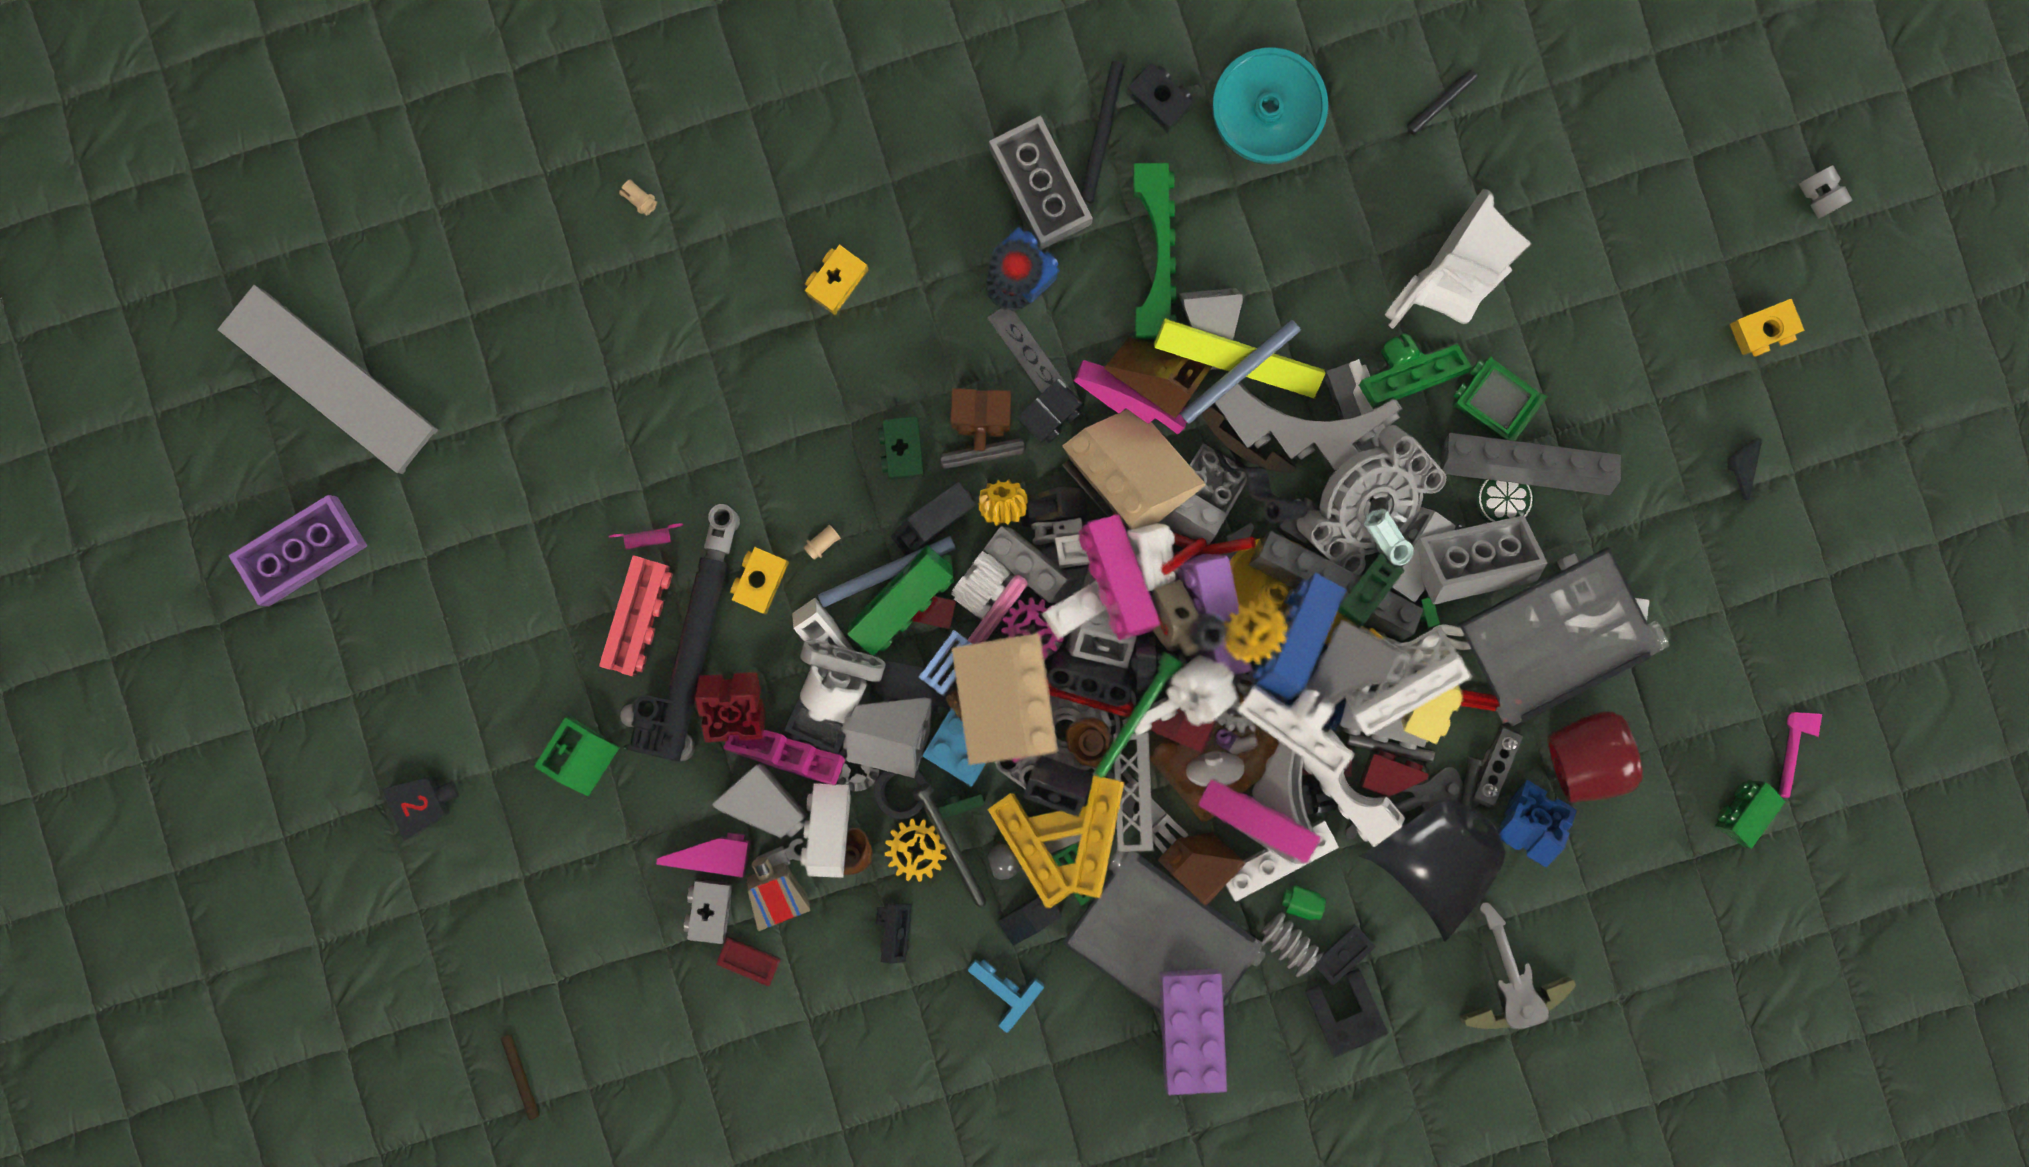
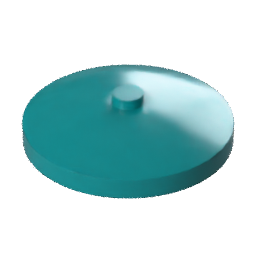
[1212,48,1328,164]

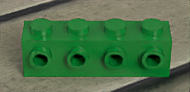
[847,545,953,656]

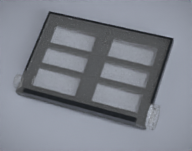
[1458,547,1669,727]
[1063,843,1266,1013]

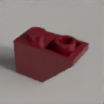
[1358,750,1429,797]

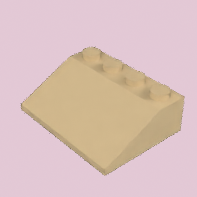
[1062,409,1205,530]
[952,634,1057,765]

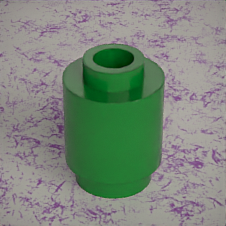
[1281,885,1326,921]

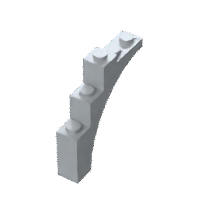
[1215,381,1402,470]

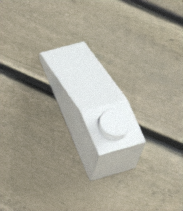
[792,598,854,651]

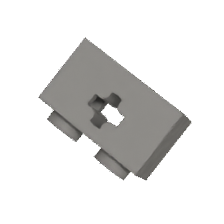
[684,879,733,944]

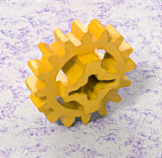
[1224,601,1288,664]
[885,818,947,882]

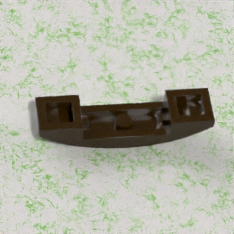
[1202,405,1297,473]

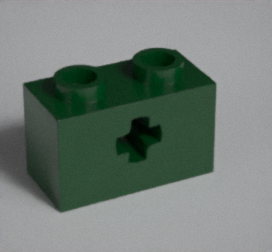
[878,416,924,480]

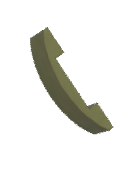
[1459,976,1576,1029]

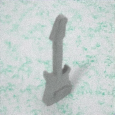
[1480,903,1548,1029]

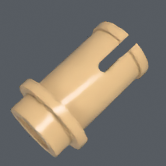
[619,180,657,215]
[803,525,841,560]

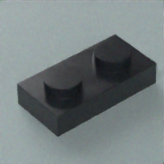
[1314,924,1376,986]

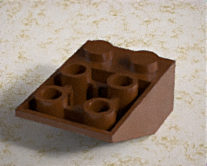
[1104,337,1212,418]

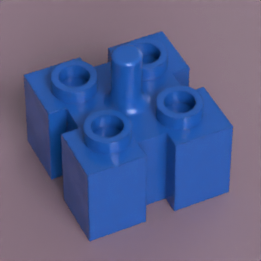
[1498,780,1577,868]

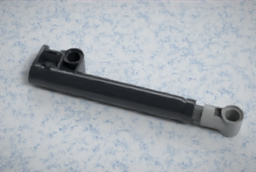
[624,504,740,762]

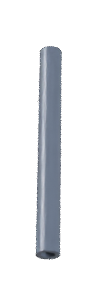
[1180,320,1301,424]
[818,536,956,607]

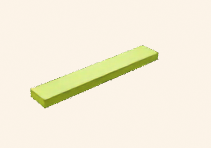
[1154,318,1326,398]

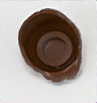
[1067,717,1111,768]
[843,828,873,875]

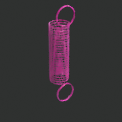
[608,523,683,550]

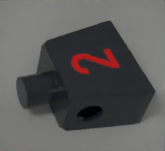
[382,777,459,840]

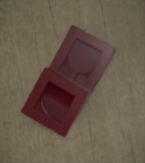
[912,596,956,629]

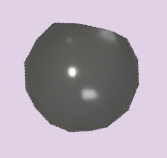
[987,844,1021,880]

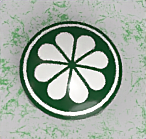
[1476,479,1534,523]

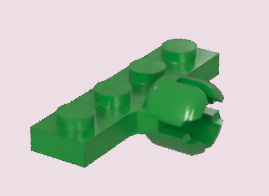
[1358,334,1472,409]

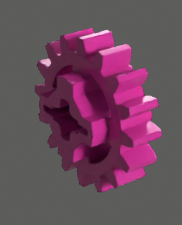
[1001,598,1063,660]

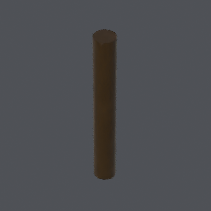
[500,1034,540,1120]

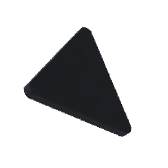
[1727,438,1762,500]

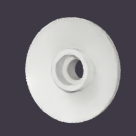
[1186,751,1245,787]

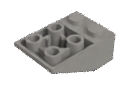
[1158,443,1247,545]
[1065,567,1136,669]

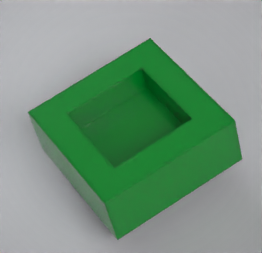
[1419,597,1440,628]

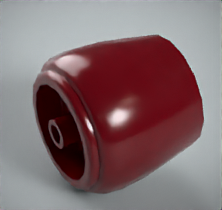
[1547,711,1643,803]

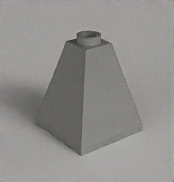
[1179,288,1243,370]

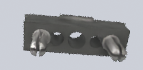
[1473,725,1523,808]

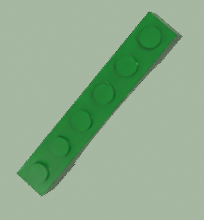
[1133,163,1176,340]

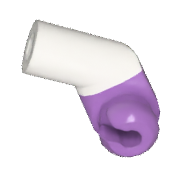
[1216,729,1259,754]

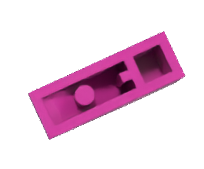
[656,832,751,877]

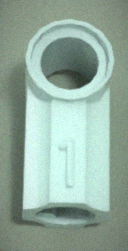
[1364,508,1414,566]

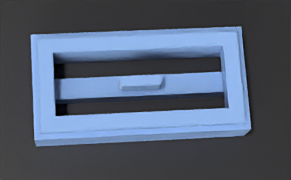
[919,630,972,695]

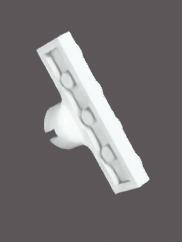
[1238,685,1354,780]

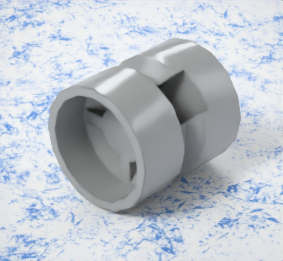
[1799,165,1853,219]

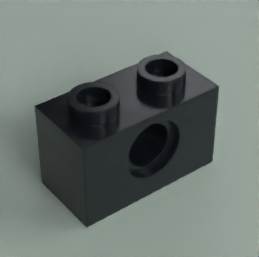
[1127,63,1193,133]

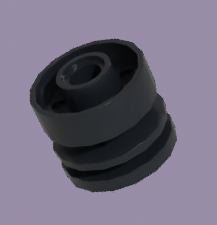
[1131,633,1190,694]

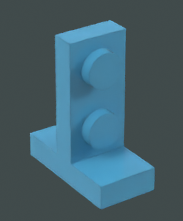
[968,958,1044,1033]

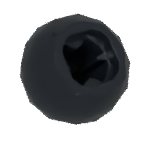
[1189,614,1227,651]

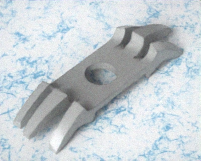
[1106,763,1188,854]

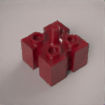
[695,672,766,743]

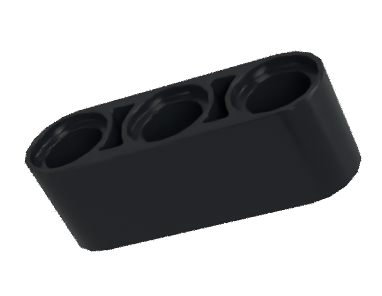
[1048,652,1134,706]

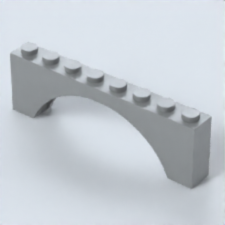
[1237,620,1412,864]

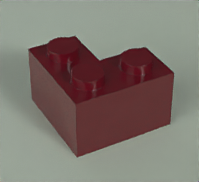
[1149,698,1217,754]

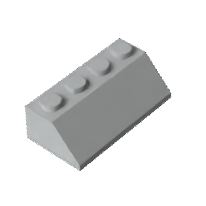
[1418,515,1547,605]

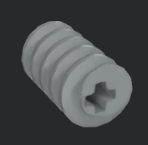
[1261,912,1323,977]

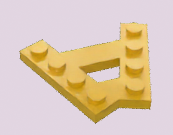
[987,776,1124,908]

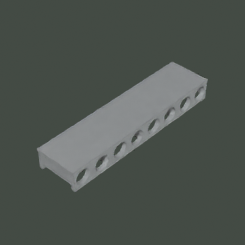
[217,285,438,475]

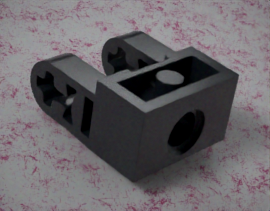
[1305,968,1389,1059]

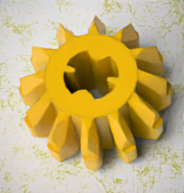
[978,479,1028,526]

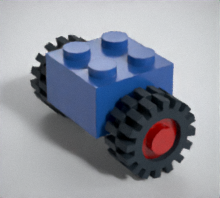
[986,228,1059,311]

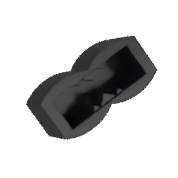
[1017,378,1083,444]

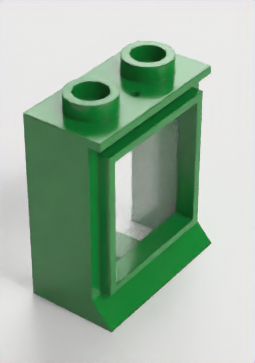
[1452,356,1548,441]

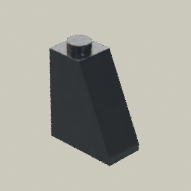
[891,482,976,556]

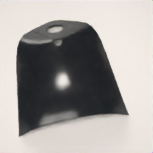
[1359,800,1506,942]

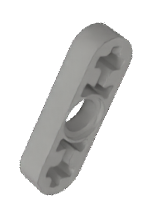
[800,640,886,681]

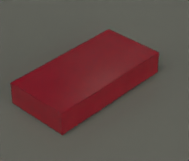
[716,937,781,987]

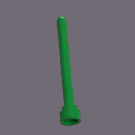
[1095,652,1185,778]

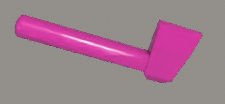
[1779,712,1822,798]

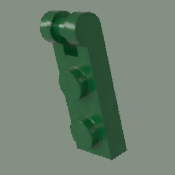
[1337,554,1405,628]

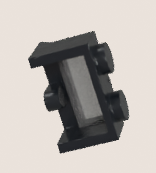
[785,698,846,754]

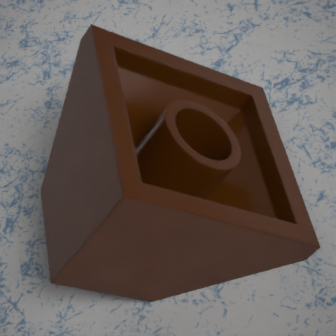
[1158,832,1246,906]

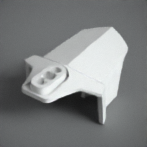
[1385,189,1531,329]

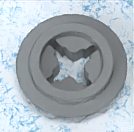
[837,749,879,791]

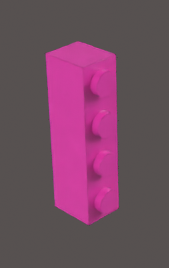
[1079,514,1160,641]

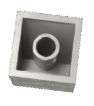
[843,698,931,778]
[712,763,808,838]

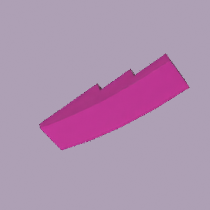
[1074,360,1187,434]
[723,730,845,786]
[1198,779,1321,863]

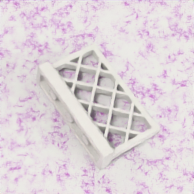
[1345,625,1471,736]

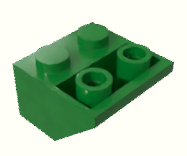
[534,717,620,796]
[1715,780,1785,849]

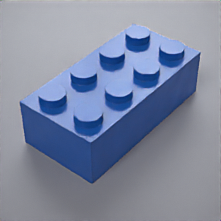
[1251,573,1346,703]

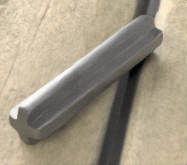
[940,438,1025,469]

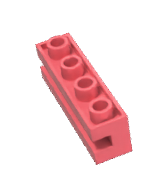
[599,555,672,676]

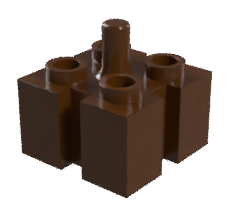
[951,389,1011,451]

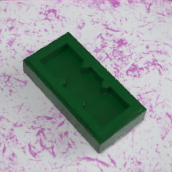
[926,793,985,822]

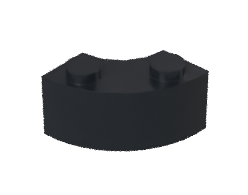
[870,660,956,712]

